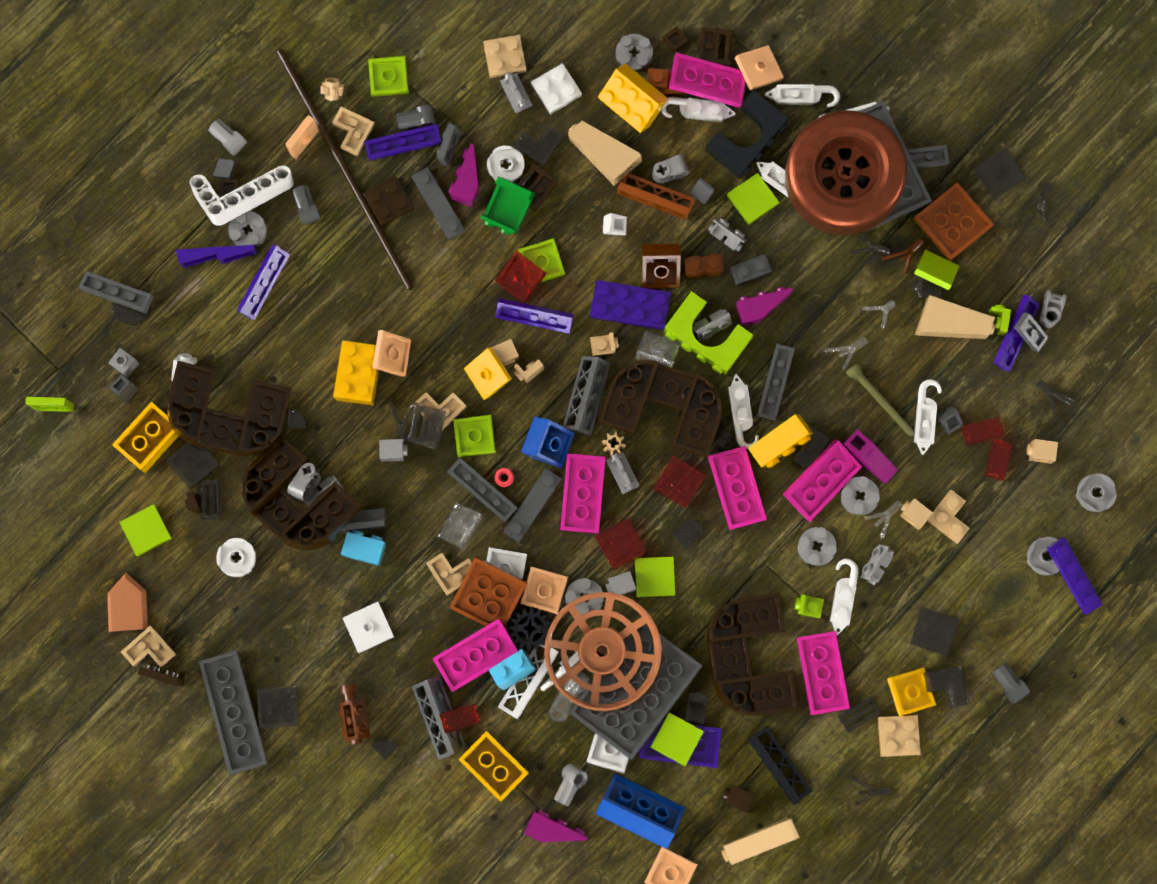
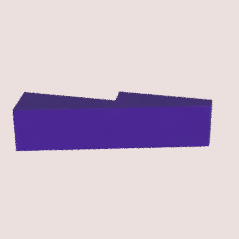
[176,245,258,268]

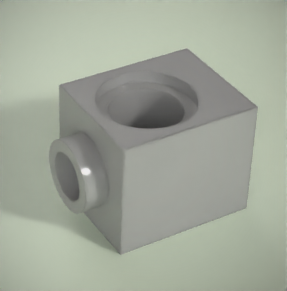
[108,348,140,378]
[379,439,408,462]
[605,571,636,595]

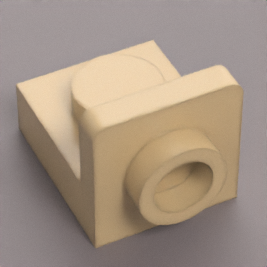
[590,332,619,357]
[514,360,544,383]

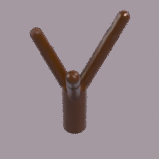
[882,238,924,274]

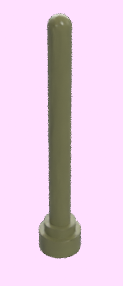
[846,363,915,436]

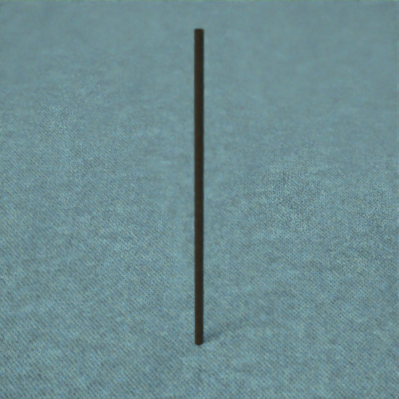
[276,49,414,290]

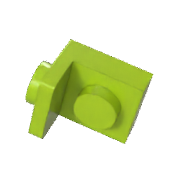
[989,305,1011,336]
[795,594,824,619]

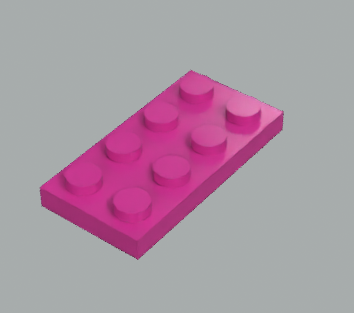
[669,52,746,108]
[783,439,862,522]
[708,446,767,531]
[560,454,606,534]
[432,618,519,692]
[796,631,850,715]

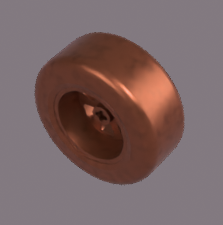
[785,110,907,235]

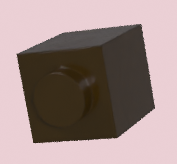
[722,785,754,813]

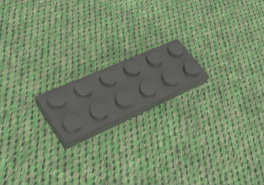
[199,650,268,775]

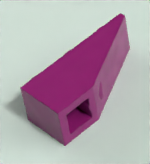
[449,144,479,208]
[736,287,793,327]
[843,429,898,484]
[524,810,588,842]

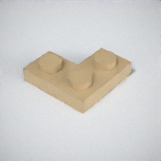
[332,107,375,156]
[412,392,467,433]
[927,490,970,544]
[426,553,472,596]
[121,626,177,668]

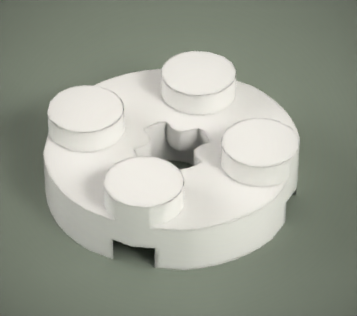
[487,146,525,182]
[216,538,256,577]

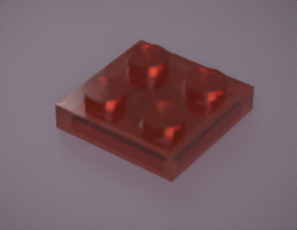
[495,250,547,304]
[653,456,706,509]
[595,518,647,570]

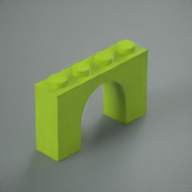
[664,291,753,375]

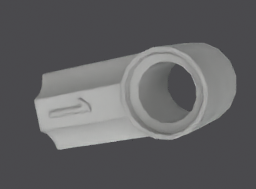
[209,119,247,156]
[554,763,587,806]

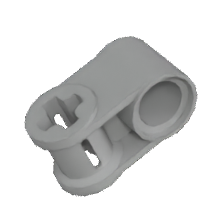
[652,155,690,184]
[1040,290,1067,328]
[287,463,321,502]

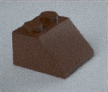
[642,244,681,289]

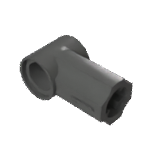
[396,105,435,130]
[293,185,321,225]
[992,662,1030,704]

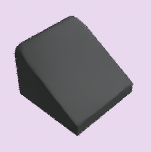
[213,159,237,180]
[691,178,714,204]
[109,374,139,403]
[936,406,964,435]

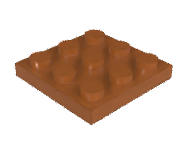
[913,183,994,261]
[449,556,528,626]

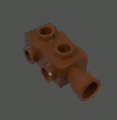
[339,684,370,745]

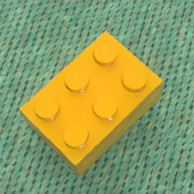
[598,64,668,133]
[333,340,379,406]
[112,402,179,473]
[748,414,813,468]
[459,731,529,802]

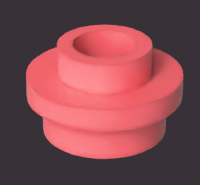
[495,468,514,487]

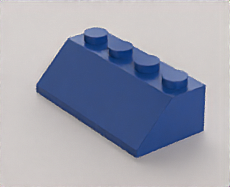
[596,773,685,849]

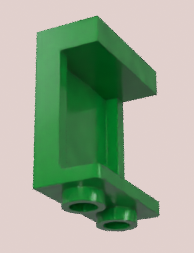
[480,176,535,236]

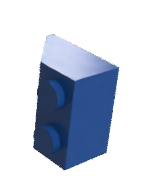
[521,417,575,469]

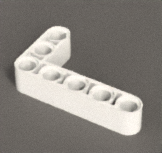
[190,166,294,226]

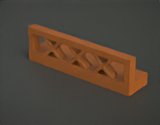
[617,173,695,220]

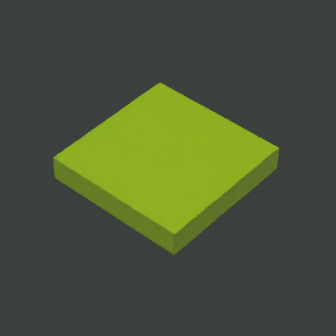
[368,56,409,97]
[727,173,780,225]
[518,238,565,286]
[914,249,959,290]
[26,397,74,412]
[453,415,496,458]
[119,504,172,557]
[635,557,675,597]
[650,713,704,766]

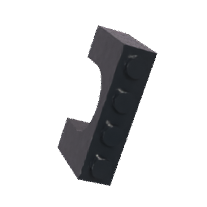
[705,90,788,179]

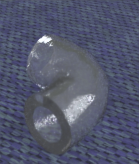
[549,672,590,722]

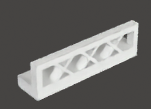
[498,644,559,719]

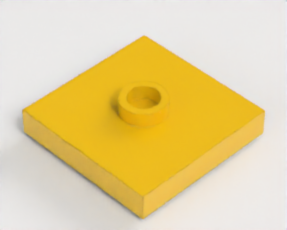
[464,347,512,400]
[887,667,936,716]

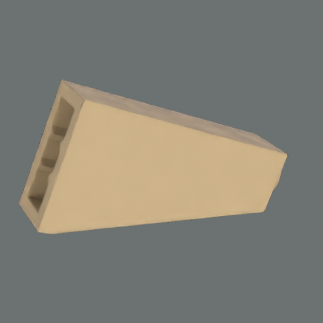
[568,121,642,186]
[915,295,996,339]
[721,818,799,865]

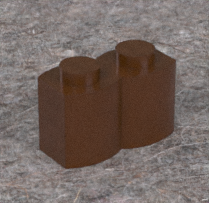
[684,254,724,279]

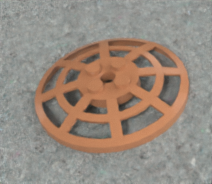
[544,592,662,711]

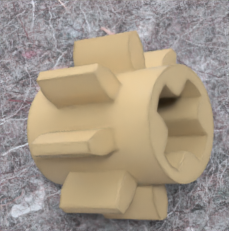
[320,78,344,100]
[602,432,626,456]

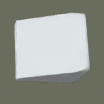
[603,213,627,235]

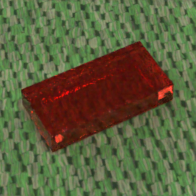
[961,417,1004,446]
[985,439,1013,481]
[439,704,481,733]

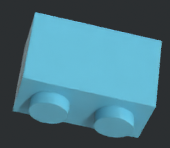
[341,530,386,566]
[489,649,537,690]

